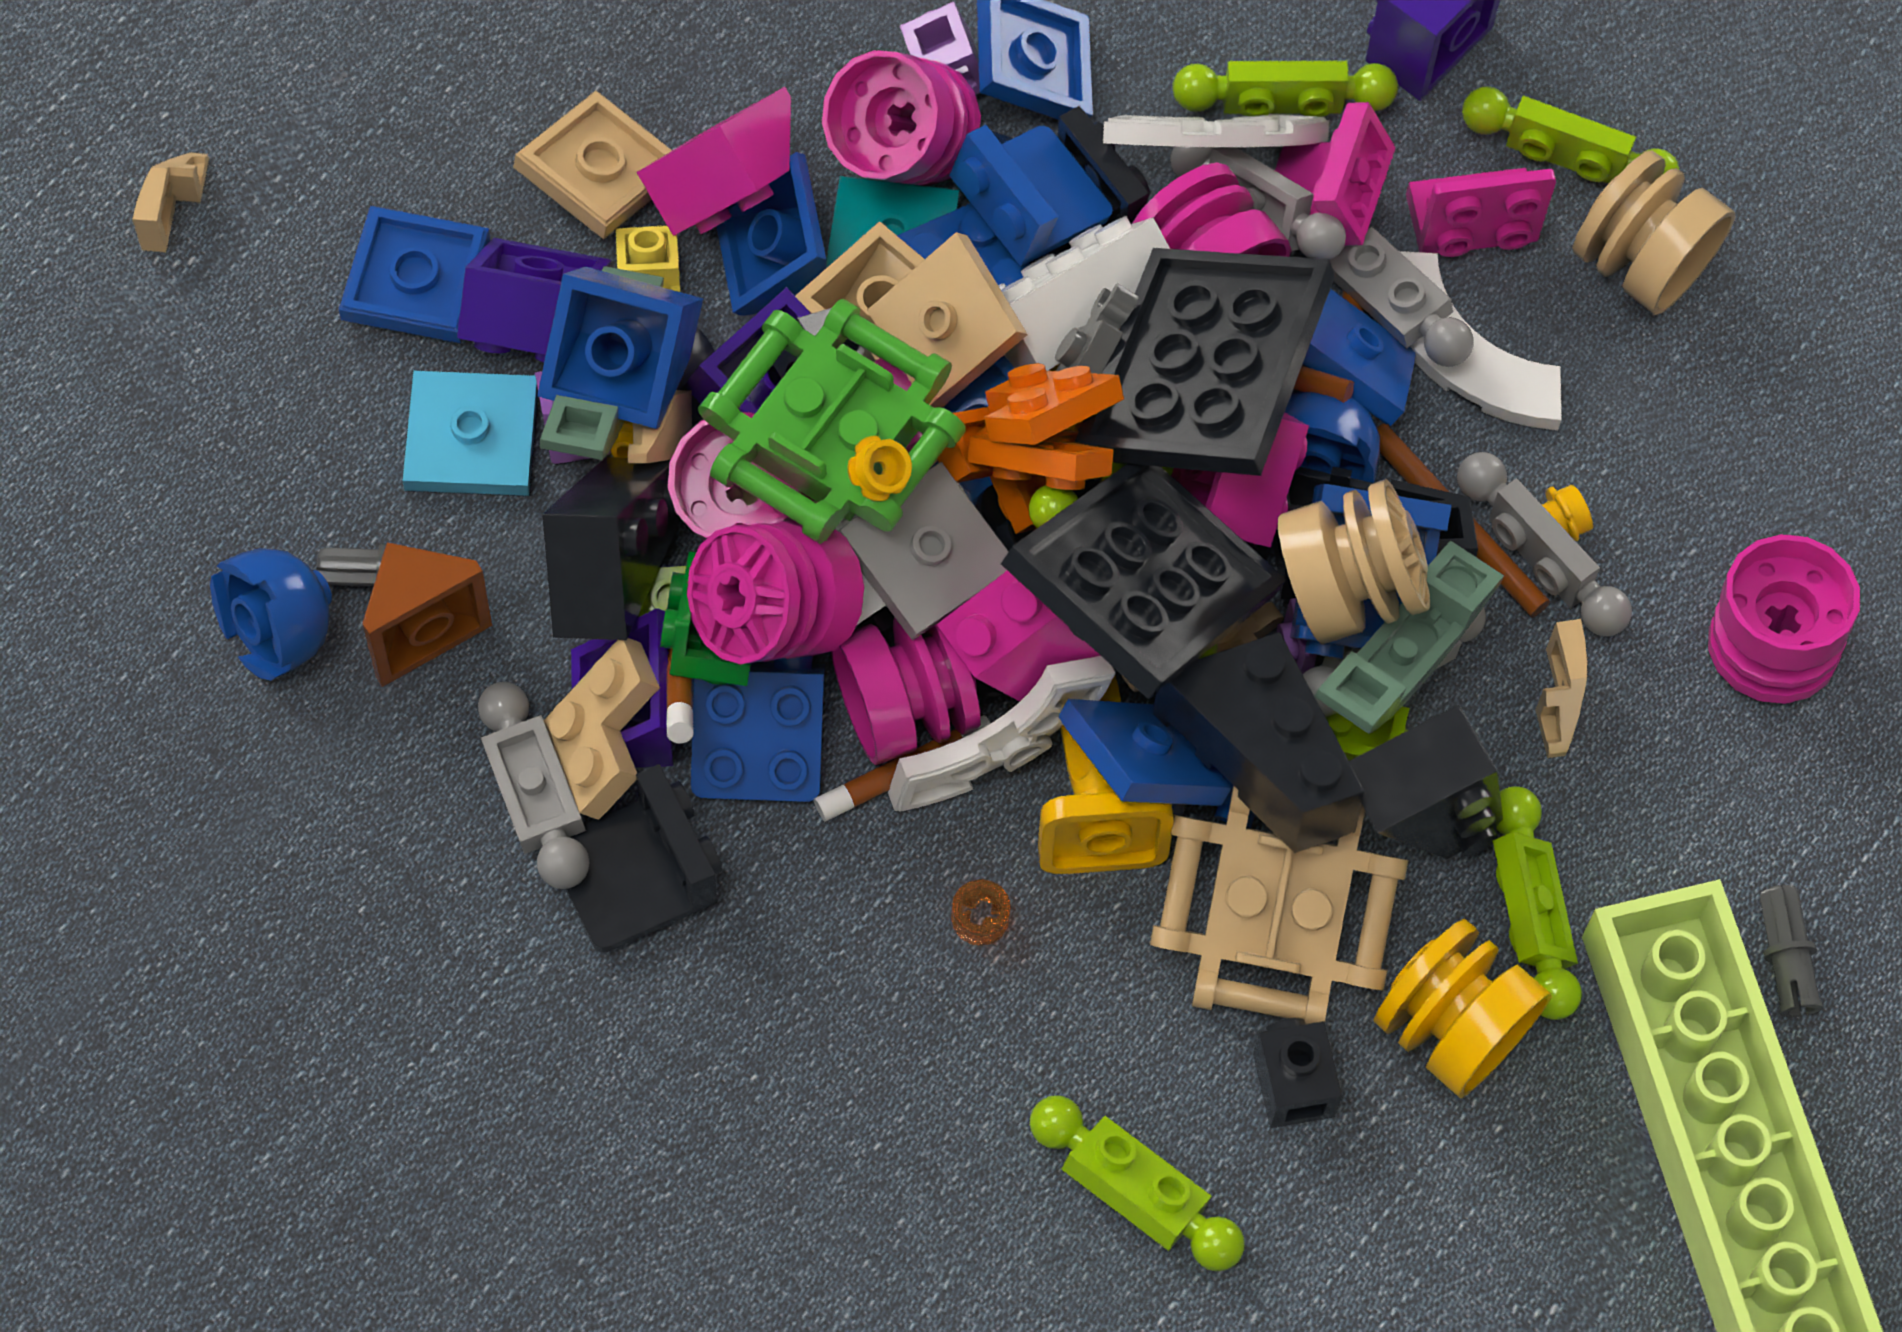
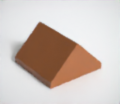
[362,542,493,687]

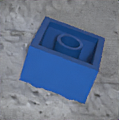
[537,267,704,429]

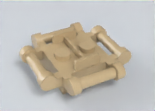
[1150,786,1409,1024]

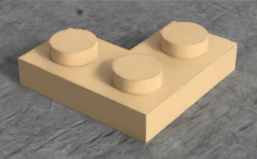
[544,638,660,820]

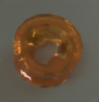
[951,879,1011,946]

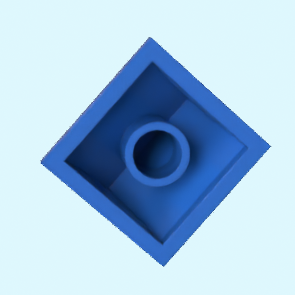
[716,152,826,316]

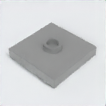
[839,462,1008,641]

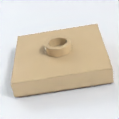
[513,91,672,239]
[867,232,1028,408]

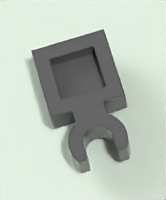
[1055,283,1139,374]

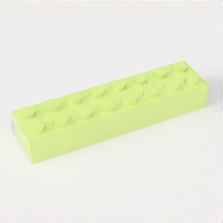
[1582,879,1883,1332]

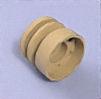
[1572,150,1735,315]
[1278,479,1431,645]

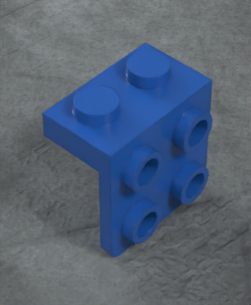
[949,125,1113,267]
[691,656,825,802]

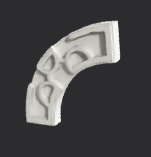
[1103,114,1329,147]
[1399,251,1561,430]
[888,656,1115,812]

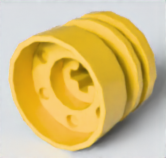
[1373,918,1552,1099]

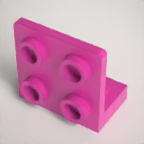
[1275,102,1396,245]
[1406,168,1556,257]

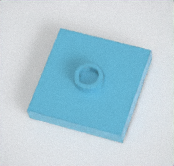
[402,371,538,496]

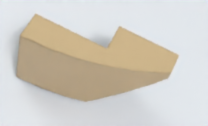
[132,153,209,253]
[628,390,692,463]
[1535,619,1587,758]

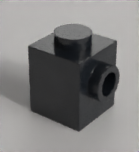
[1253,1018,1342,1128]

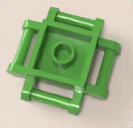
[698,298,966,544]

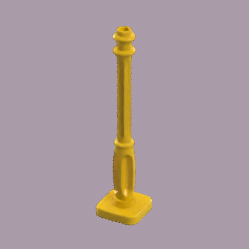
[1038,363,1174,874]

